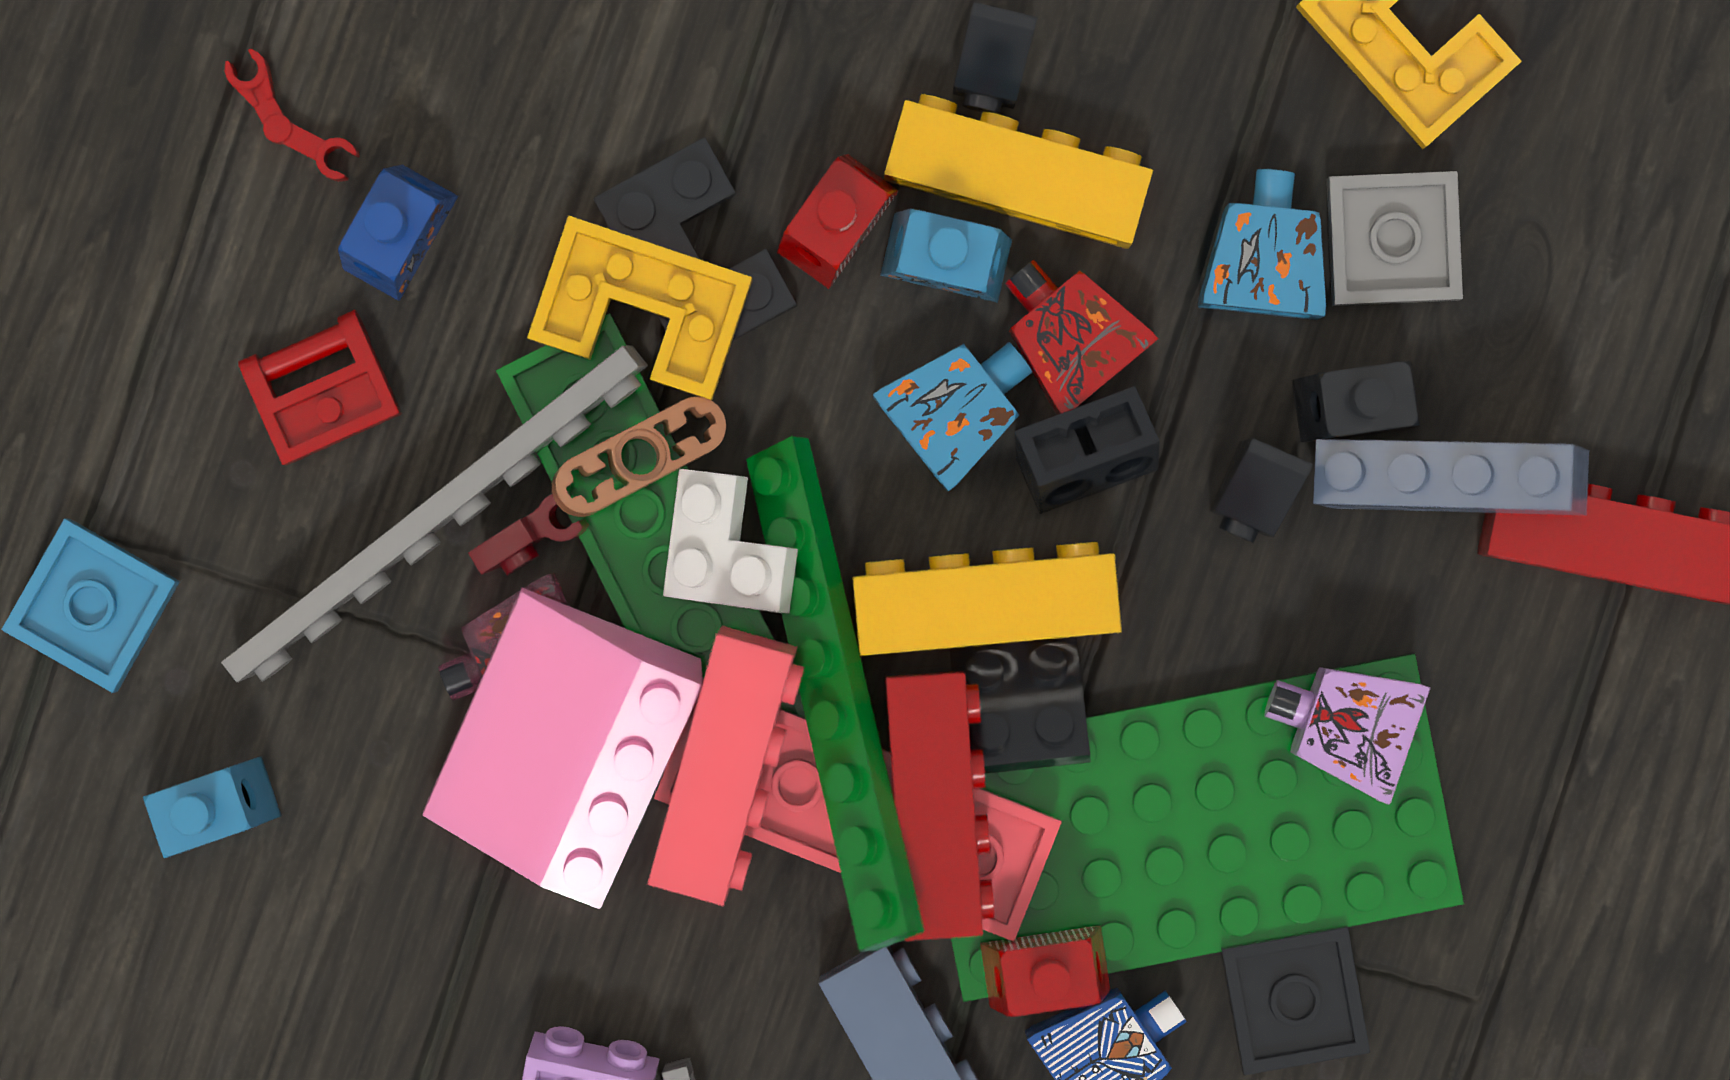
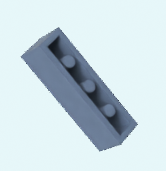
[1313,439,1589,515]
[819,946,979,1080]

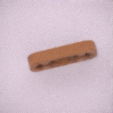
[552,397,726,517]

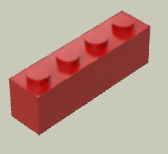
[1477,484,1730,605]
[886,671,995,941]

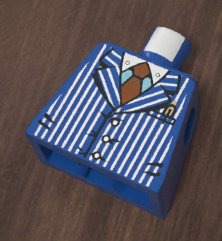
[1025,988,1187,1080]

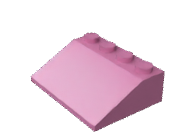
[423,588,703,909]

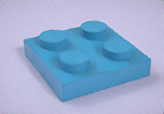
[1,519,180,693]

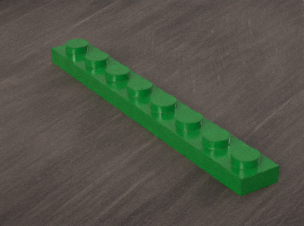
[746,436,925,951]

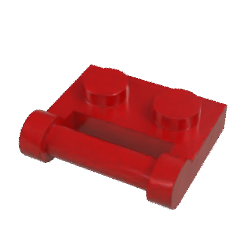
[238,309,402,466]

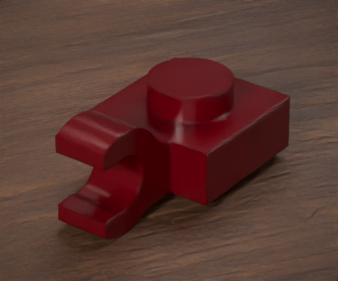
[468,491,589,576]

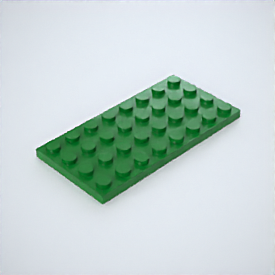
[951,653,1464,1002]

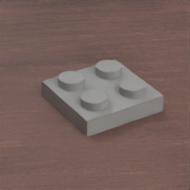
[1326,171,1463,306]

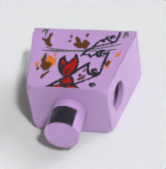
[1264,667,1430,805]

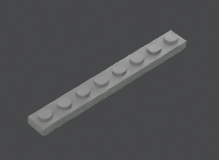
[221,345,648,682]

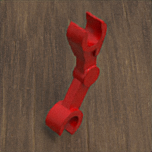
[224,49,360,182]

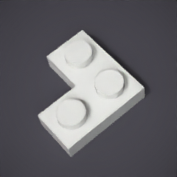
[663,469,798,613]

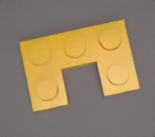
[1296,0,1522,149]
[527,216,753,401]

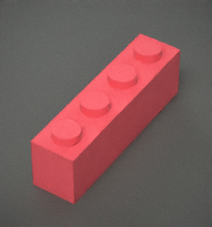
[648,626,805,906]

